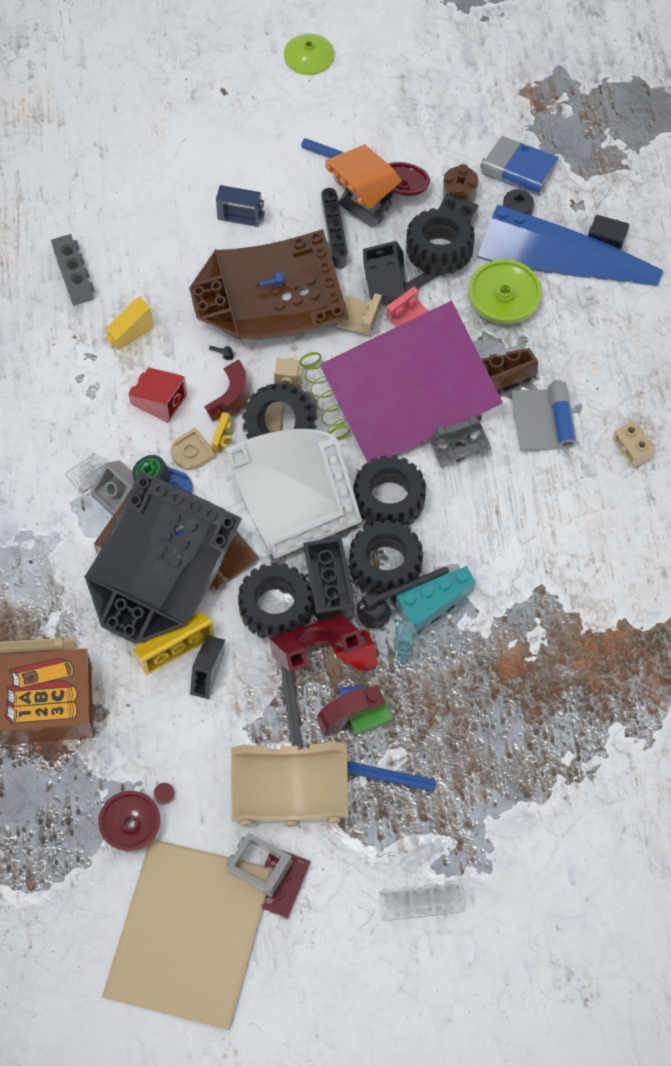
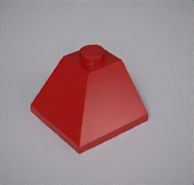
[331,630,378,670]

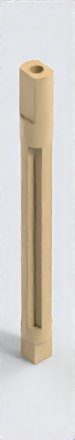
[0,637,76,655]

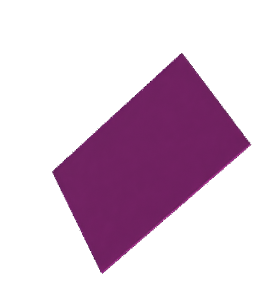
[319,300,503,464]

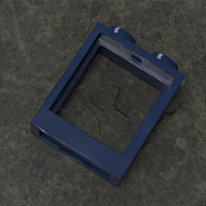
[216,185,265,227]

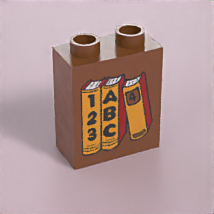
[0,648,94,745]

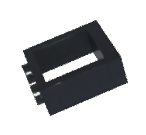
[337,187,393,228]

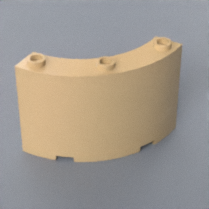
[231,741,349,826]

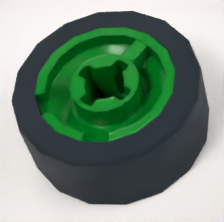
[132,455,170,482]

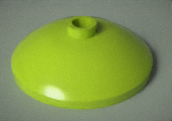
[284,33,334,75]

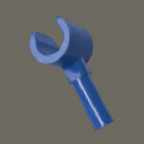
[259,272,284,287]

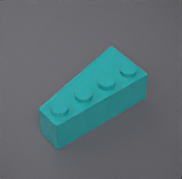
[396,566,475,637]

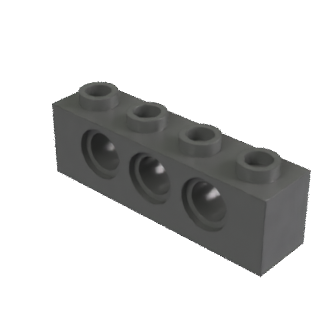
[51,234,95,306]

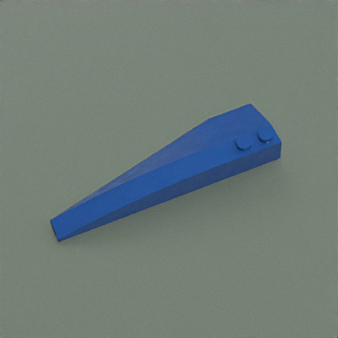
[477,204,663,286]

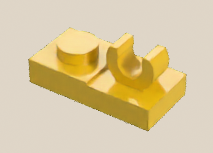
[211,412,233,454]

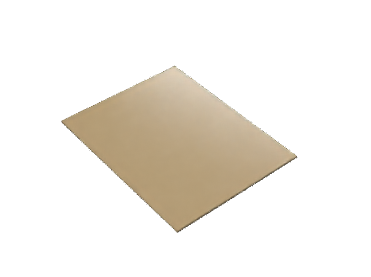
[102,839,274,1030]

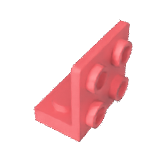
[386,287,429,327]

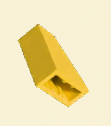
[106,296,154,350]

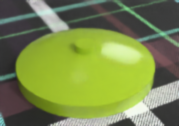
[469,259,542,324]

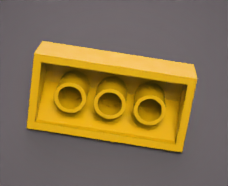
[133,611,214,675]

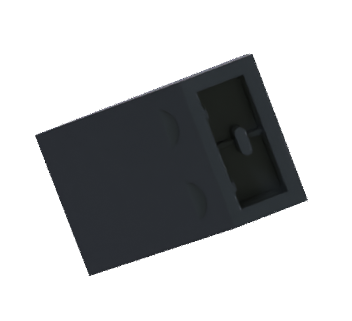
[363,241,406,303]

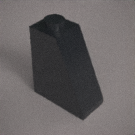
[190,635,225,699]

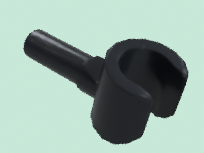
[209,345,234,360]

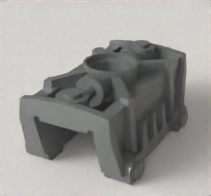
[430,416,491,466]

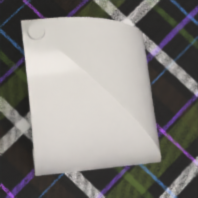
[225,429,362,559]

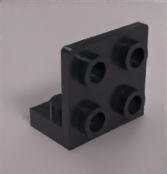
[588,215,630,250]

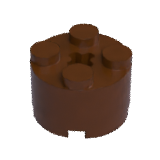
[443,164,479,203]

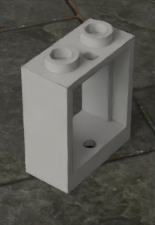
[226,832,293,898]

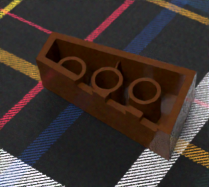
[481,348,538,390]

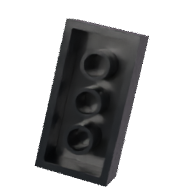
[303,537,355,622]

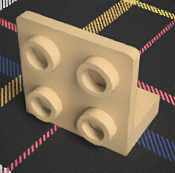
[336,293,382,336]

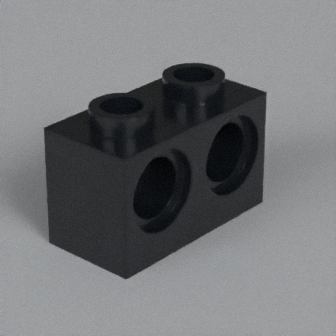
[438,193,479,225]

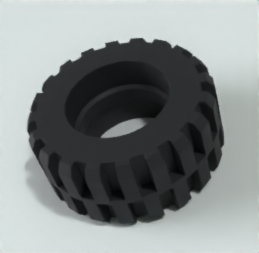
[406,208,475,275]
[242,383,317,439]
[353,455,426,527]
[349,520,423,595]
[238,562,313,639]

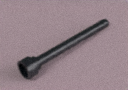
[362,566,449,611]

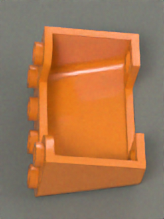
[325,144,402,209]

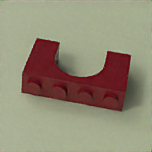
[269,615,363,672]

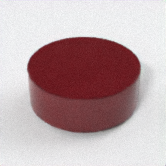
[154,783,175,804]

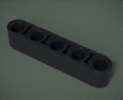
[321,188,348,269]

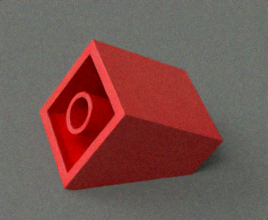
[128,367,187,423]

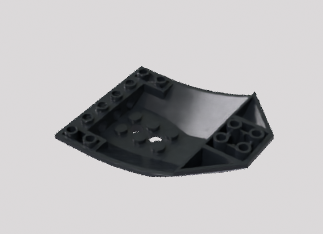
[84,470,242,644]

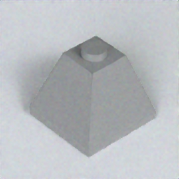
[90,460,134,515]

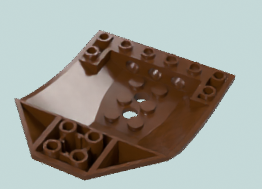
[189,229,349,340]

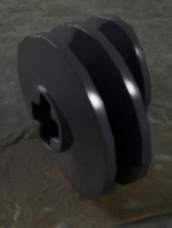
[503,189,535,215]

